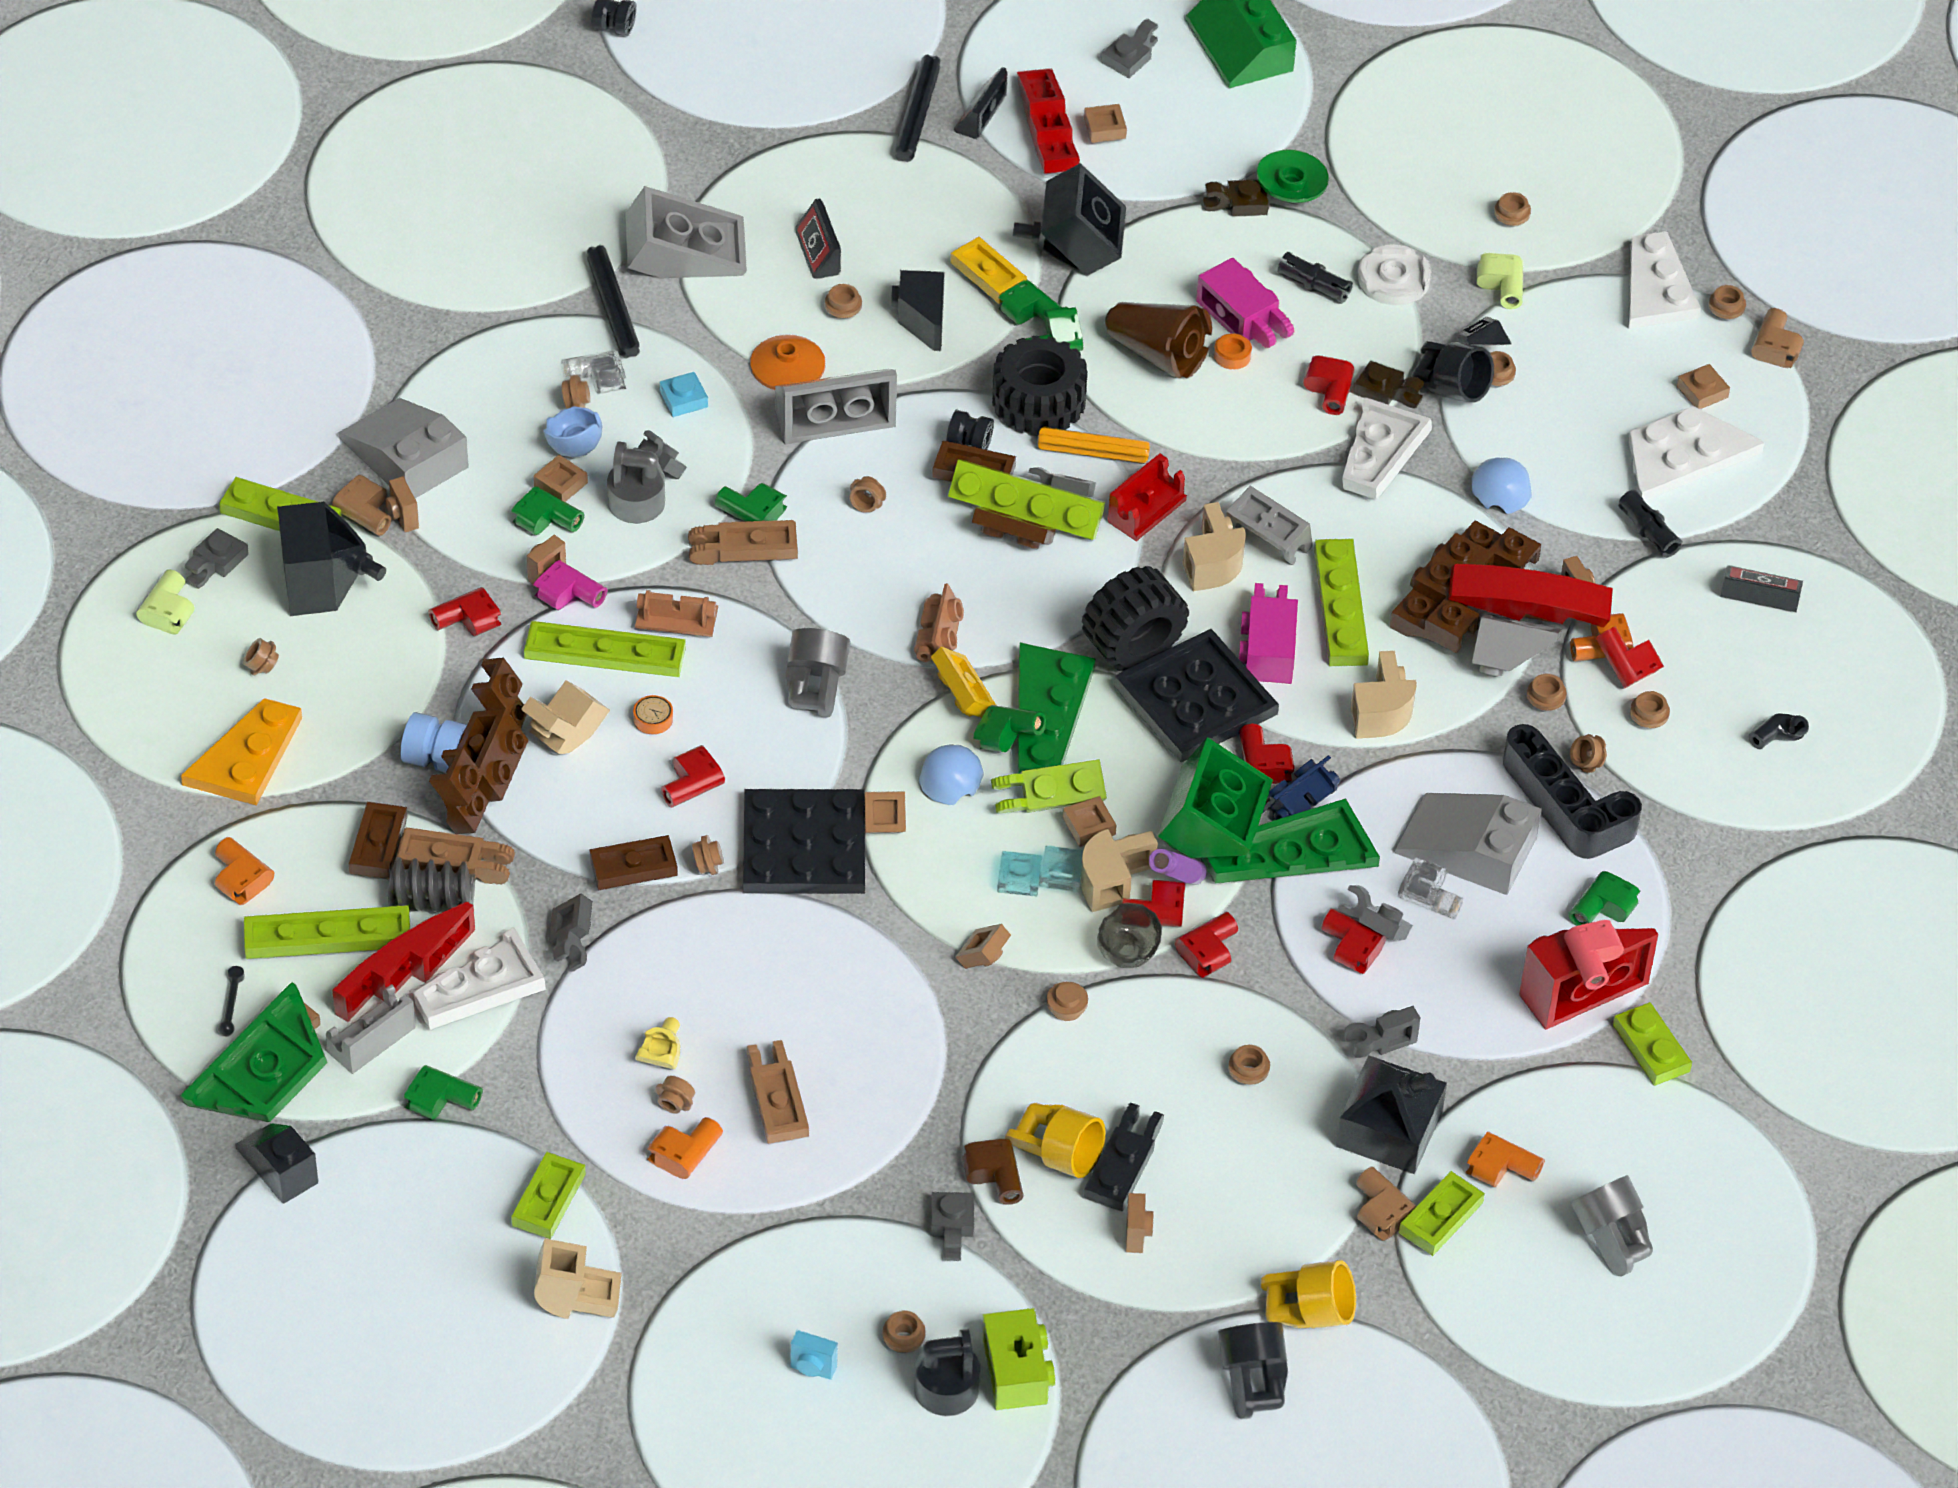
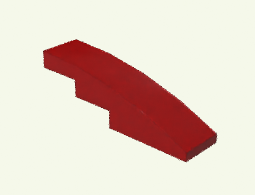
[1017,68,1080,174]
[1448,563,1613,628]
[332,902,475,1022]

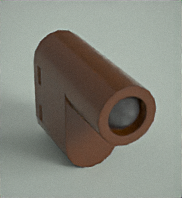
[962,1139,1024,1205]

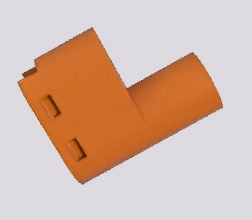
[1570,613,1633,662]
[215,837,275,905]
[647,1117,723,1179]
[1465,1131,1545,1187]

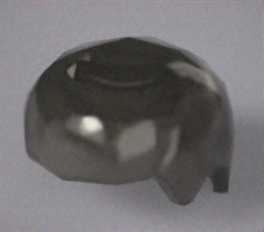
[1097,902,1162,968]

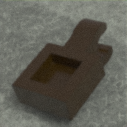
[1203,179,1269,217]
[1354,360,1424,408]

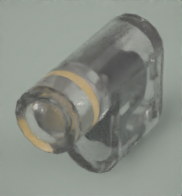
[561,349,626,394]
[1398,857,1463,920]

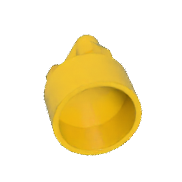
[1005,1103,1106,1178]
[1261,1260,1356,1329]

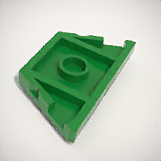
[180,982,328,1122]

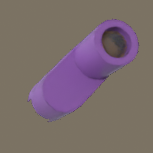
[1149,849,1207,885]

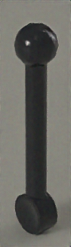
[218,966,245,1037]

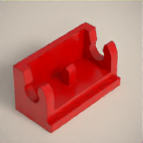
[1108,453,1187,542]

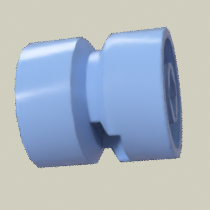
[401,712,467,772]

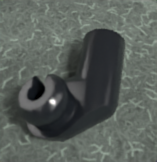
[1748,713,1809,749]

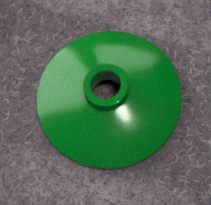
[1256,149,1329,203]

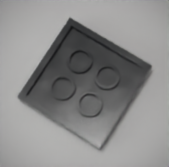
[1114,628,1279,763]
[743,789,865,894]

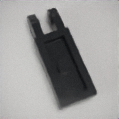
[1083,1102,1164,1212]

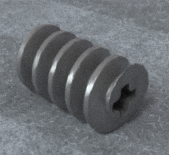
[388,857,475,912]

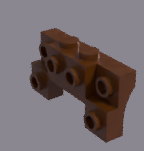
[1390,520,1542,654]
[429,657,529,834]

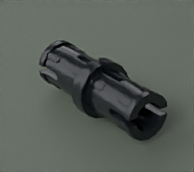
[1277,251,1353,303]
[1618,490,1683,558]

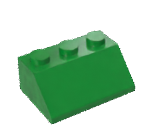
[1186,0,1297,89]
[1157,737,1273,858]

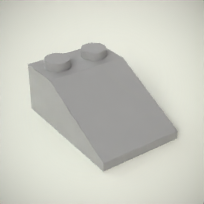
[625,186,747,278]
[338,398,469,498]
[1395,793,1542,895]

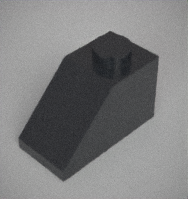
[891,270,945,351]
[235,1123,319,1204]

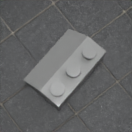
[775,369,897,444]

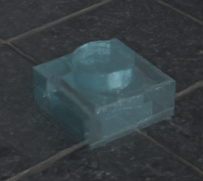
[1039,845,1083,892]
[997,851,1043,897]

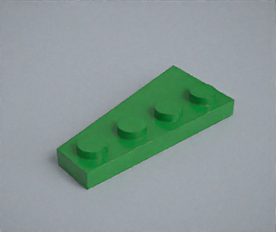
[1018,642,1096,774]
[1201,798,1380,884]

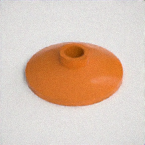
[750,335,825,390]

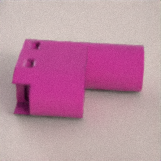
[533,560,608,610]

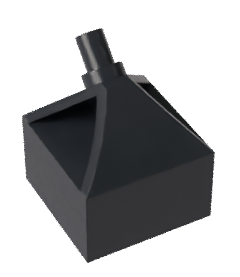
[1012,163,1126,276]
[277,501,386,616]
[1336,1055,1447,1175]

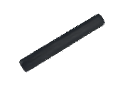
[895,54,941,162]
[587,245,640,359]

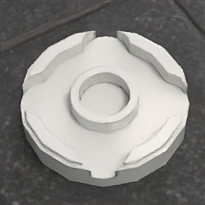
[1357,244,1432,306]

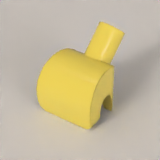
[635,1017,681,1070]

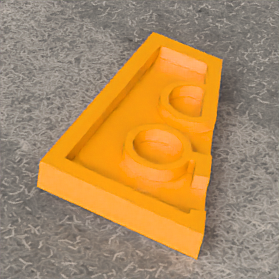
[181,698,302,806]

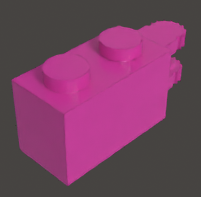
[1196,257,1295,349]
[1239,583,1298,684]

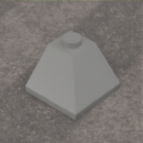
[1472,613,1563,676]

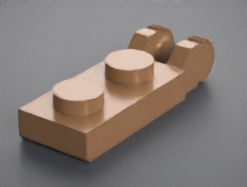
[688,520,798,565]
[395,827,515,885]
[747,1040,809,1144]

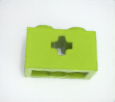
[982,1308,1055,1411]

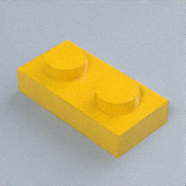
[951,236,1027,304]
[931,646,997,718]

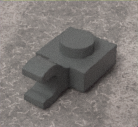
[1101,18,1159,79]
[633,430,687,479]
[1028,467,1096,498]
[185,528,249,589]
[1338,885,1413,941]
[549,893,593,972]
[1344,1006,1421,1058]
[931,1192,974,1261]

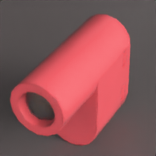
[1564,920,1624,990]

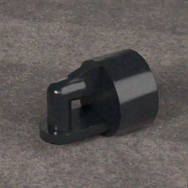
[1412,341,1494,403]
[1218,1322,1288,1419]
[914,1328,980,1416]

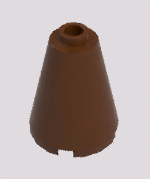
[1105,302,1213,379]

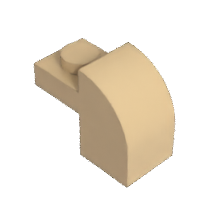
[1183,502,1246,592]
[1351,651,1417,739]
[521,680,610,754]
[1081,829,1158,912]
[534,1238,622,1319]

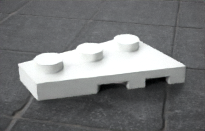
[1628,231,1701,329]
[1342,397,1432,500]
[413,927,546,1030]

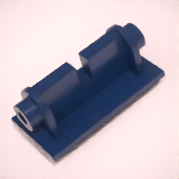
[1262,755,1340,820]

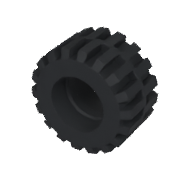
[992,336,1088,435]
[1081,566,1189,670]

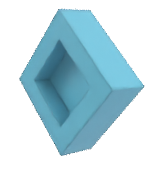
[659,371,708,417]
[791,1330,838,1380]

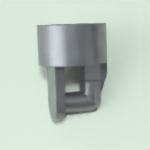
[607,441,665,524]
[786,628,851,717]
[1571,1175,1653,1277]

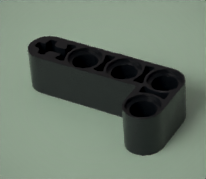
[1503,724,1642,859]

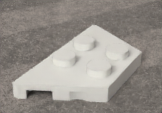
[1629,406,1764,501]

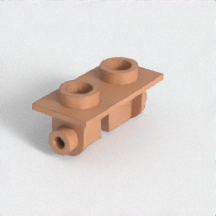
[914,583,964,662]
[635,590,718,637]

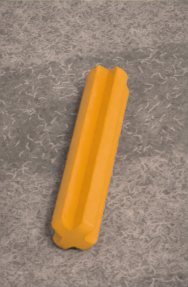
[1038,427,1150,464]

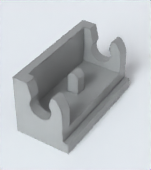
[1226,485,1313,564]
[325,985,416,1074]

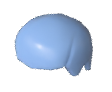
[543,406,602,458]
[1472,457,1532,514]
[919,744,984,805]

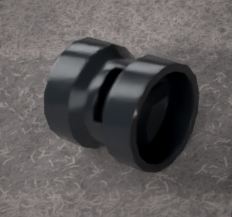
[591,0,636,36]
[946,409,994,450]

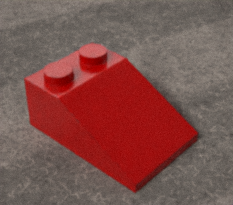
[1519,928,1659,1030]

